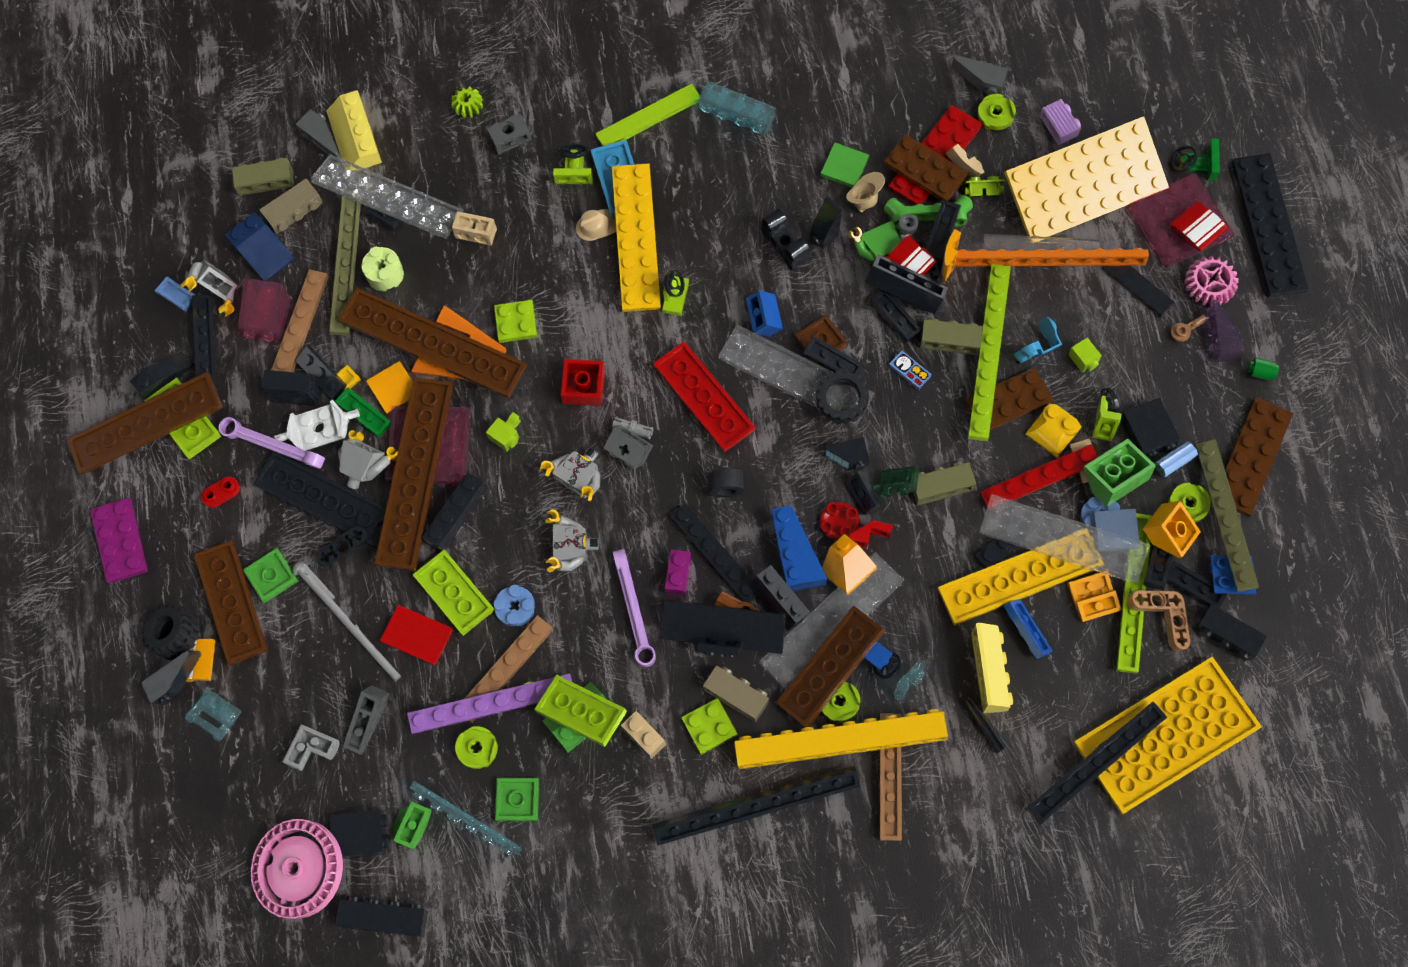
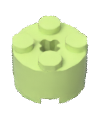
[361,246,404,292]

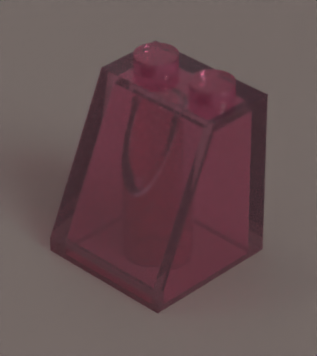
[238,278,291,342]

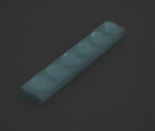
[410,781,522,856]

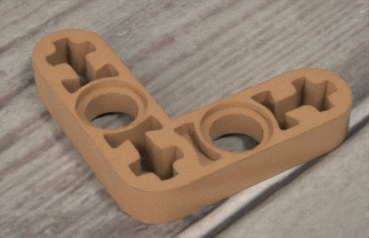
[1127,590,1190,652]

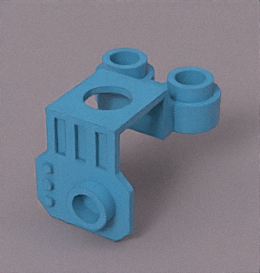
[1013,317,1062,364]

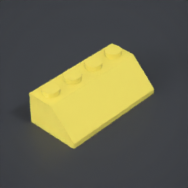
[326,90,382,174]
[971,623,1013,713]

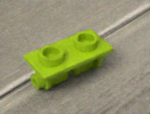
[964,176,1004,197]

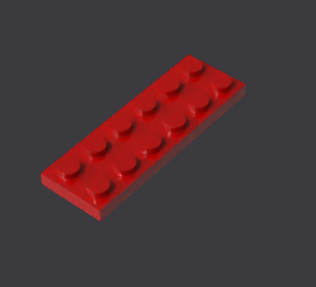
[888,105,983,205]
[653,342,756,453]

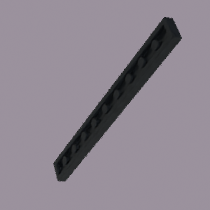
[651,766,860,846]

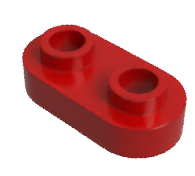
[201,477,240,508]

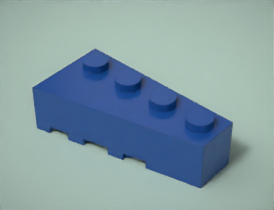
[771,506,827,591]

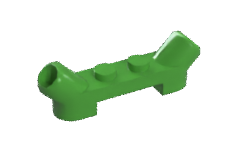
[884,195,973,229]

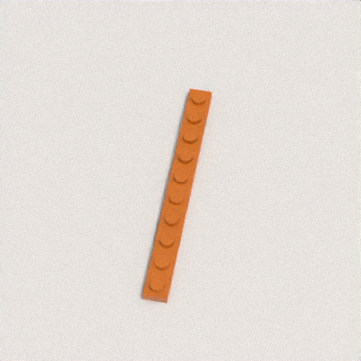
[955,248,1149,267]

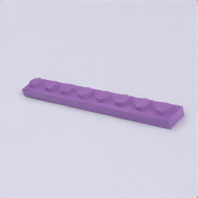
[407,674,572,734]

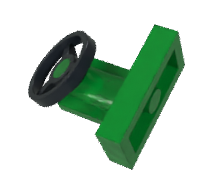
[1171,138,1220,182]

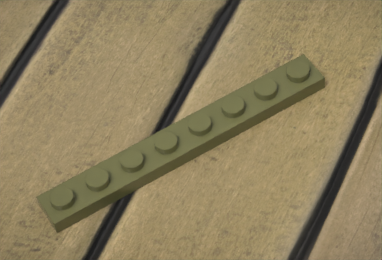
[330,193,362,336]
[1196,440,1259,593]

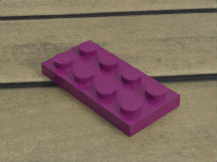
[90,498,148,584]

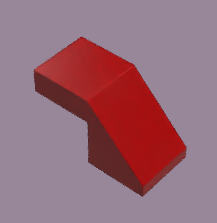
[849,520,893,549]

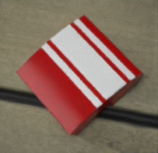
[1170,201,1227,252]
[886,235,937,275]

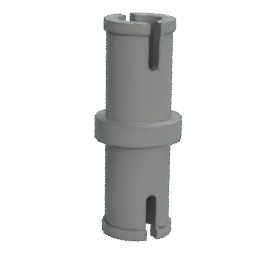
[612,417,653,439]

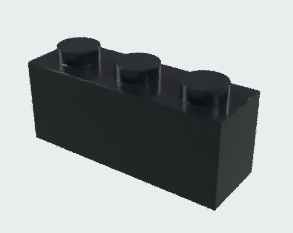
[749,565,810,632]
[1195,604,1267,661]

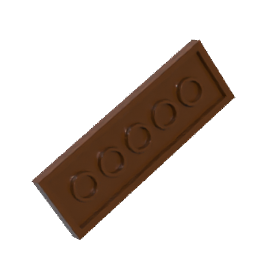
[1225,397,1293,517]
[194,540,269,665]
[776,605,886,727]

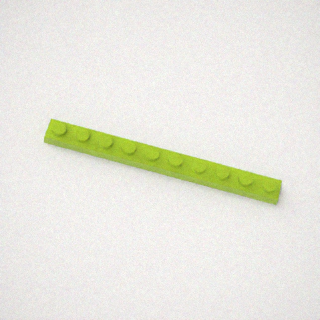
[968,264,1011,442]

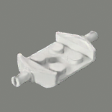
[274,400,360,451]

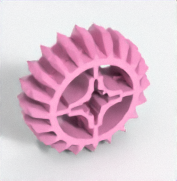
[1184,255,1238,307]

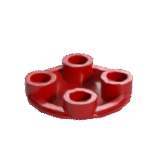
[820,502,859,540]

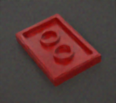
[380,605,453,666]

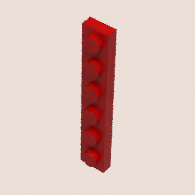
[980,444,1098,511]

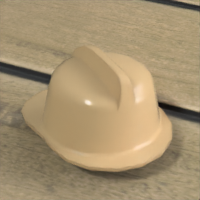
[846,172,885,212]
[576,209,617,241]

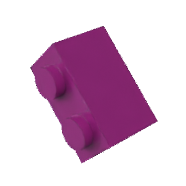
[665,550,692,597]

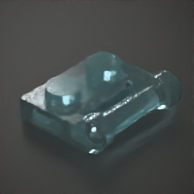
[893,660,926,701]
[185,689,242,741]

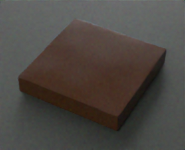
[794,314,848,366]

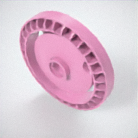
[251,819,343,919]

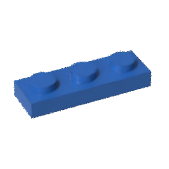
[1004,599,1052,659]

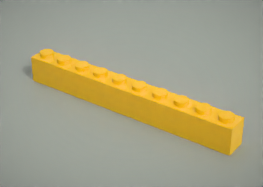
[735,709,948,769]

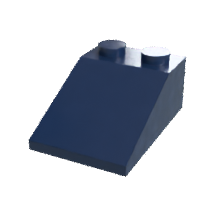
[225,212,295,283]

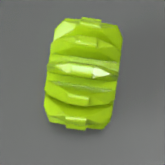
[451,86,483,119]

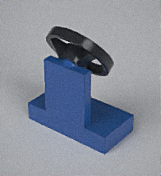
[864,642,902,679]

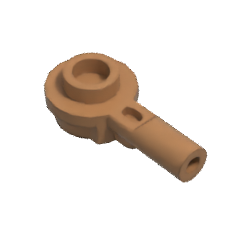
[1171,315,1207,342]

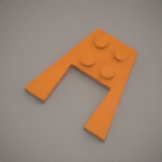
[411,305,506,382]

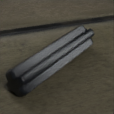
[964,696,1006,753]

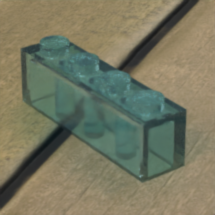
[699,81,776,135]

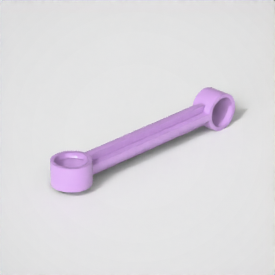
[219,417,325,469]
[613,549,656,667]

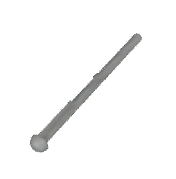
[292,562,401,681]

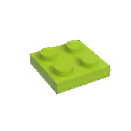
[494,300,538,343]
[681,698,738,755]

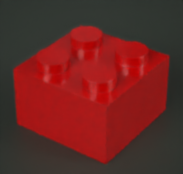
[561,359,605,406]

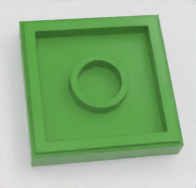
[821,143,869,188]
[243,548,298,603]
[495,778,539,821]

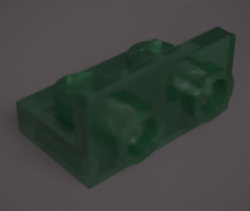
[873,466,919,497]

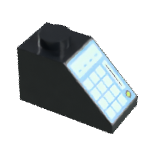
[824,437,869,471]

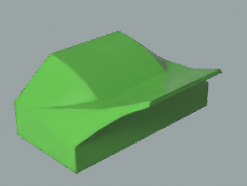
[391,801,432,850]

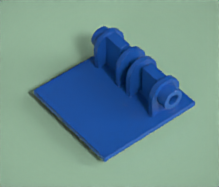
[1208,555,1256,594]

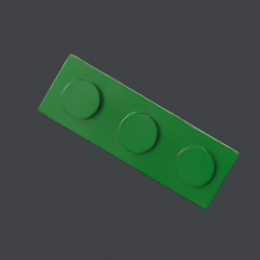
[335,388,392,438]

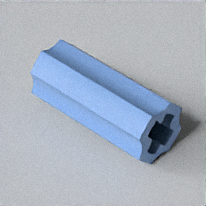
[1155,441,1198,478]

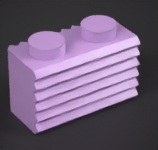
[1040,99,1081,145]

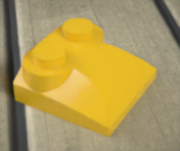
[1025,403,1082,458]

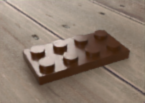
[884,134,968,201]
[965,367,1054,431]

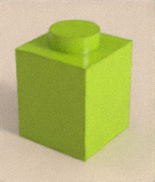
[1068,337,1102,373]

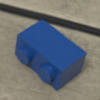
[746,290,783,337]

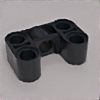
[761,209,810,270]

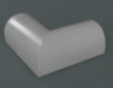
[282,724,340,772]

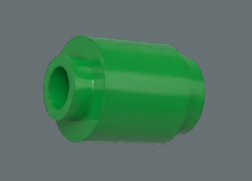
[1247,357,1279,381]

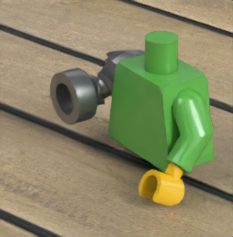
[848,214,918,262]

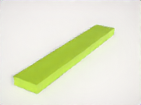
[595,84,701,146]

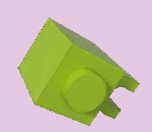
[486,412,521,452]

